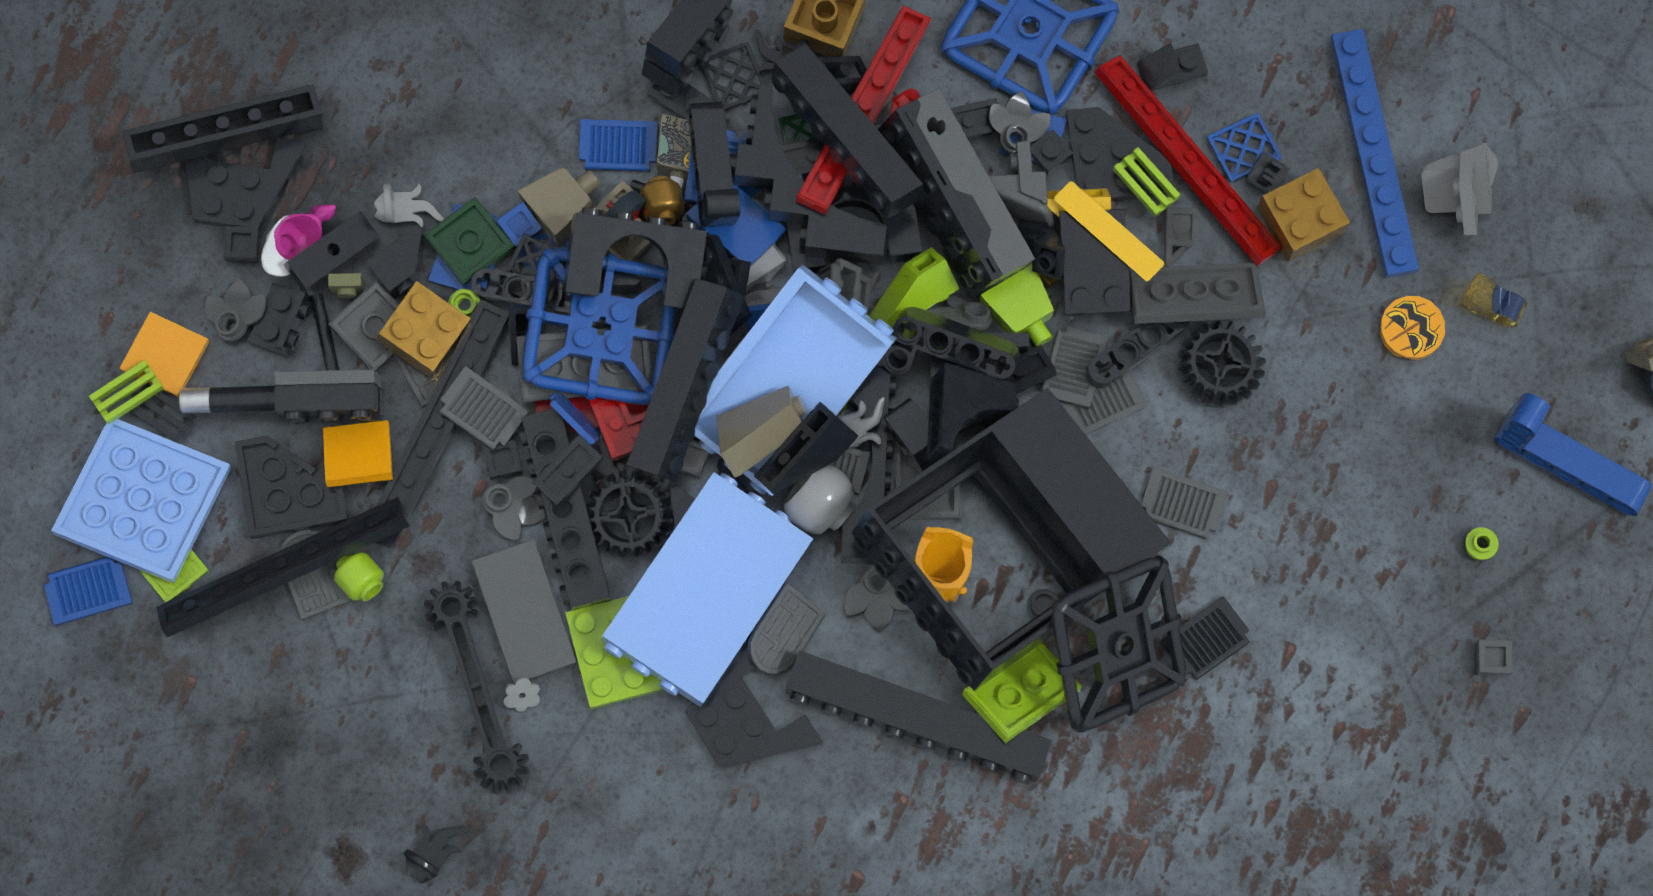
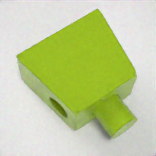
[979,264,1054,346]

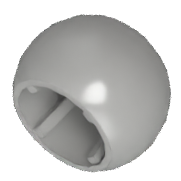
[783,465,854,534]

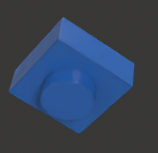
[497,201,542,247]

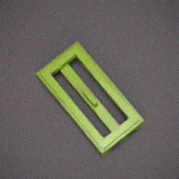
[1113,147,1180,217]
[89,360,164,425]

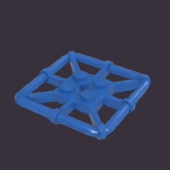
[940,0,1120,115]
[522,248,677,405]

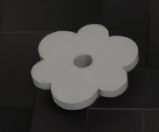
[503,677,540,712]

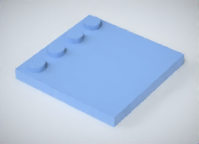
[51,419,231,584]

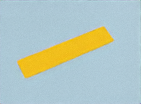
[1054,181,1164,281]

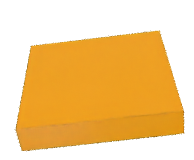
[119,312,210,398]
[323,420,393,487]

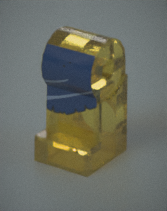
[1460,272,1528,328]

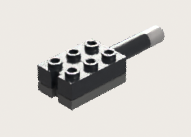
[179,370,384,424]

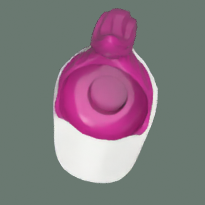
[261,204,336,277]

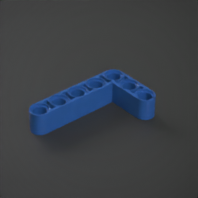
[1494,393,1652,516]

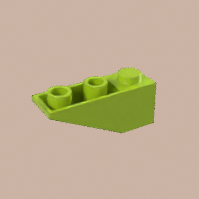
[869,247,959,328]

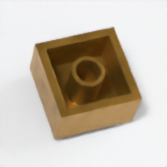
[783,0,866,57]
[1257,168,1350,262]
[376,281,470,377]

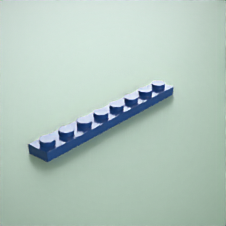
[1330,29,1419,278]

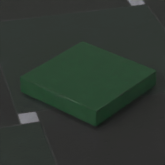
[424,196,515,287]

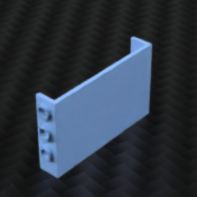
[695,265,897,496]
[601,472,813,707]

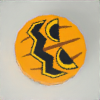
[1380,296,1445,360]

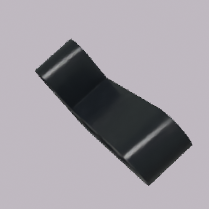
[688,101,741,227]
[883,307,1020,379]

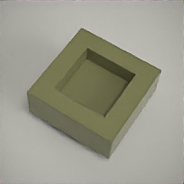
[328,273,365,299]

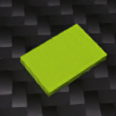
[962,643,1082,743]

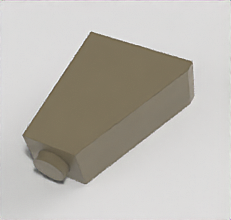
[717,386,807,478]

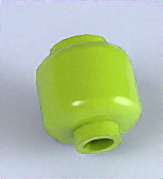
[334,552,384,602]

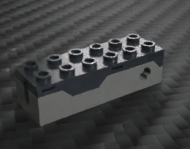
[878,88,1035,298]

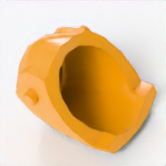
[914,527,973,603]

